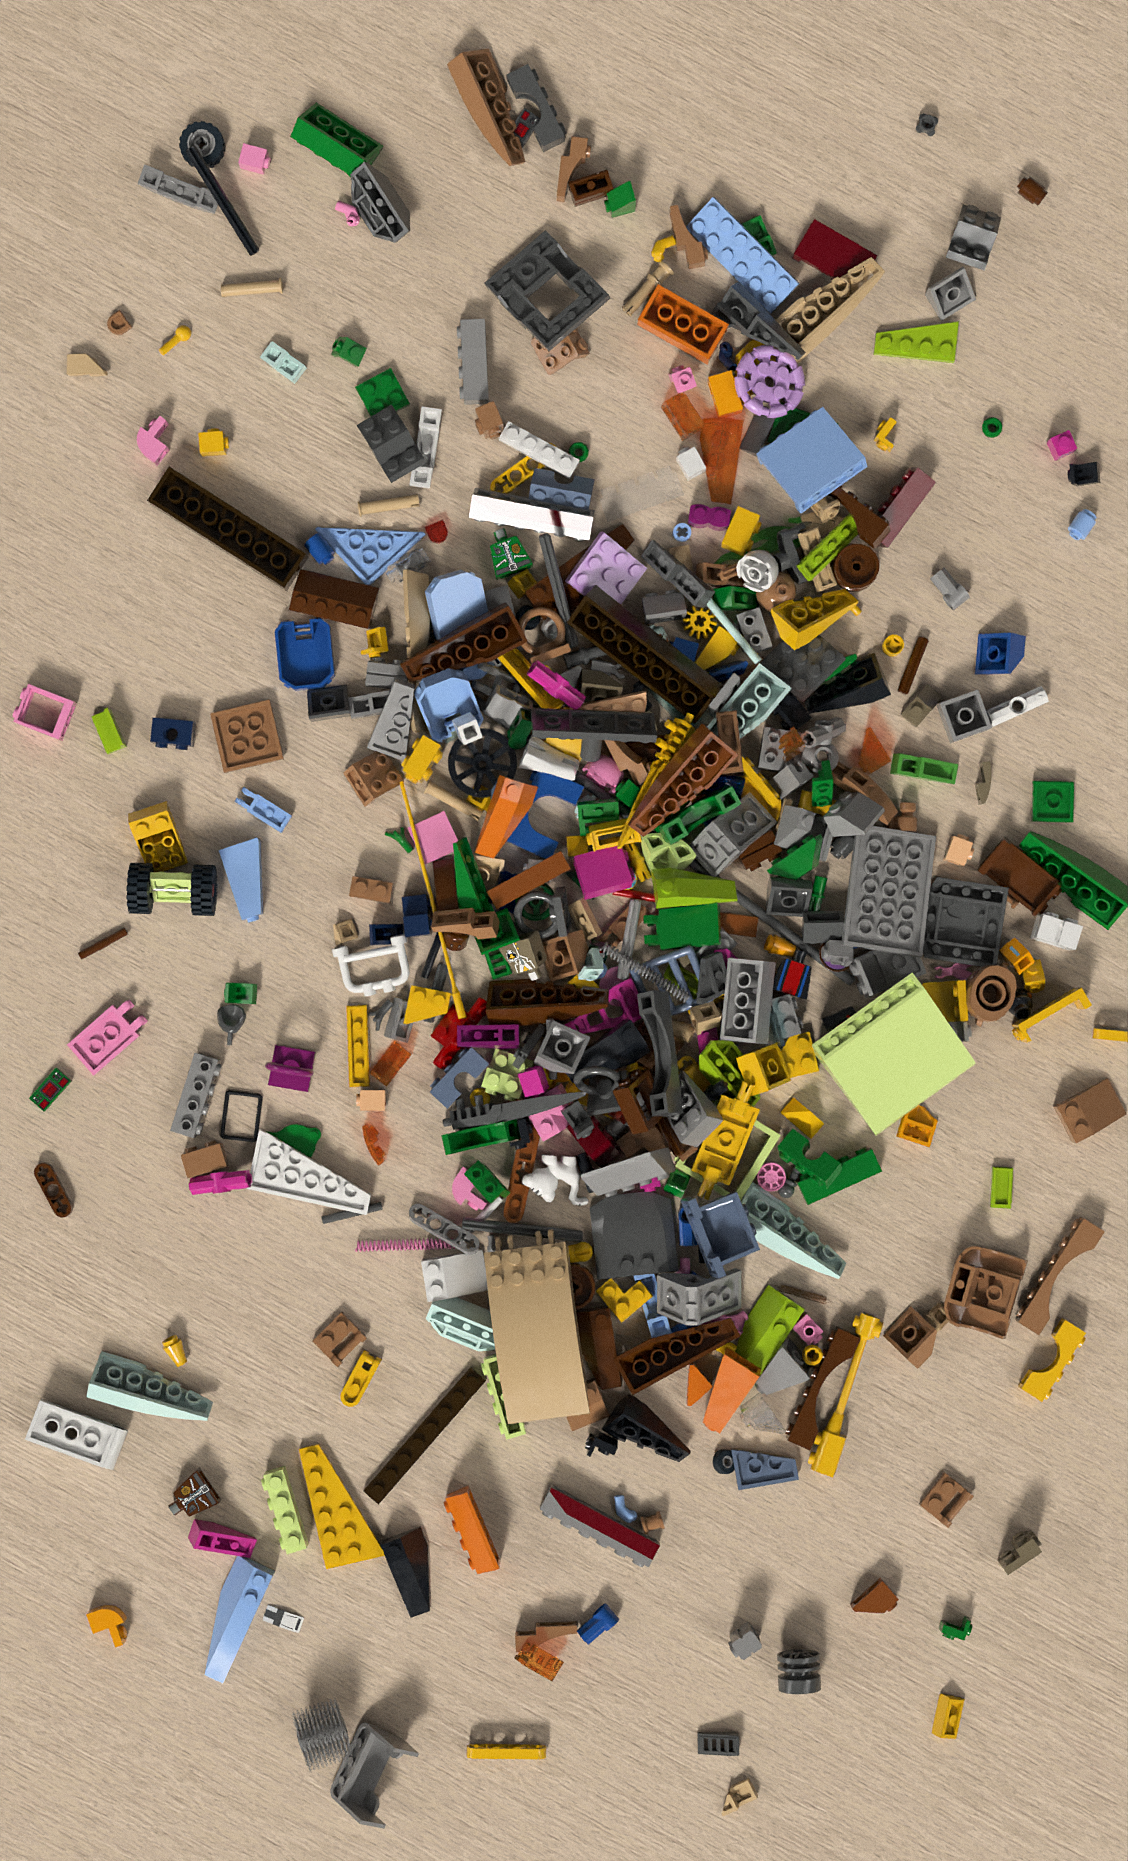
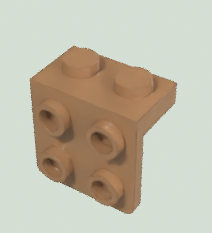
[531,327,590,375]

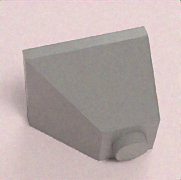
[774,805,816,850]
[534,1020,590,1074]

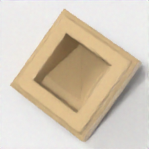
[333,918,358,946]
[926,1302,949,1332]

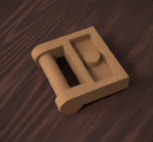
[312,1312,367,1367]
[919,1472,974,1528]

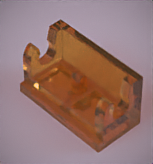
[661,392,705,441]
[779,727,805,763]
[370,1040,412,1087]
[514,1642,564,1681]

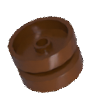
[833,544,879,592]
[570,1263,595,1310]

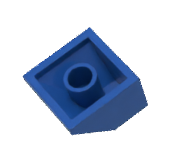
[975,633,1026,675]

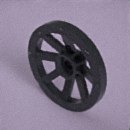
[448,728,517,798]

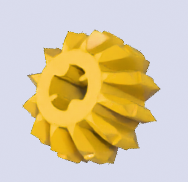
[682,606,717,640]

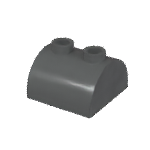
[766,876,812,917]

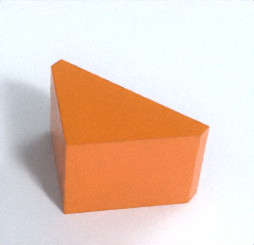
[686,1363,713,1406]

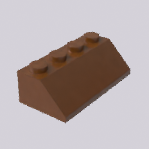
[289,569,380,629]

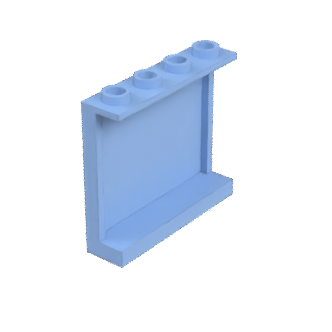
[756,407,867,514]

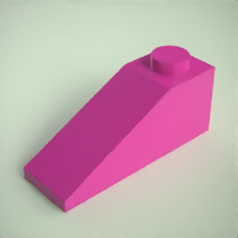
[188,1519,257,1558]

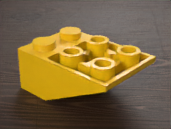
[128,801,188,872]

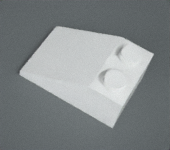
[421,1250,488,1302]

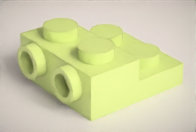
[481,1049,534,1102]

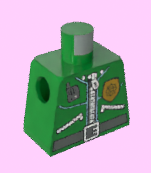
[490,528,533,580]

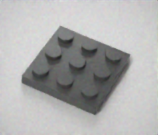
[760,635,846,703]

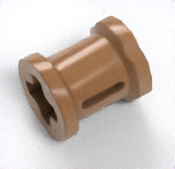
[640,1511,665,1535]

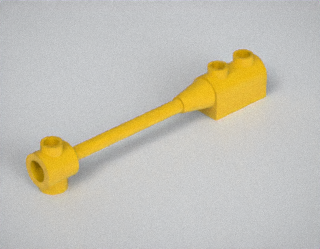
[808,1312,884,1478]

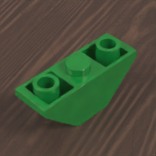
[767,834,823,880]

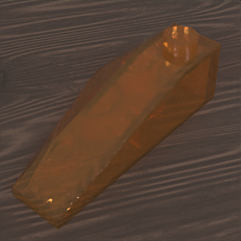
[699,417,744,505]

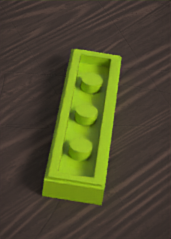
[796,513,858,581]

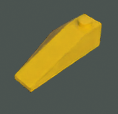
[771,589,858,650]

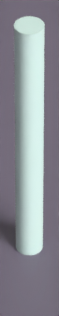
[707,598,762,664]

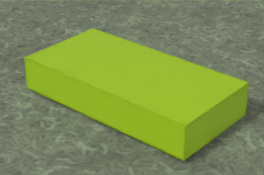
[990,1166,1013,1209]

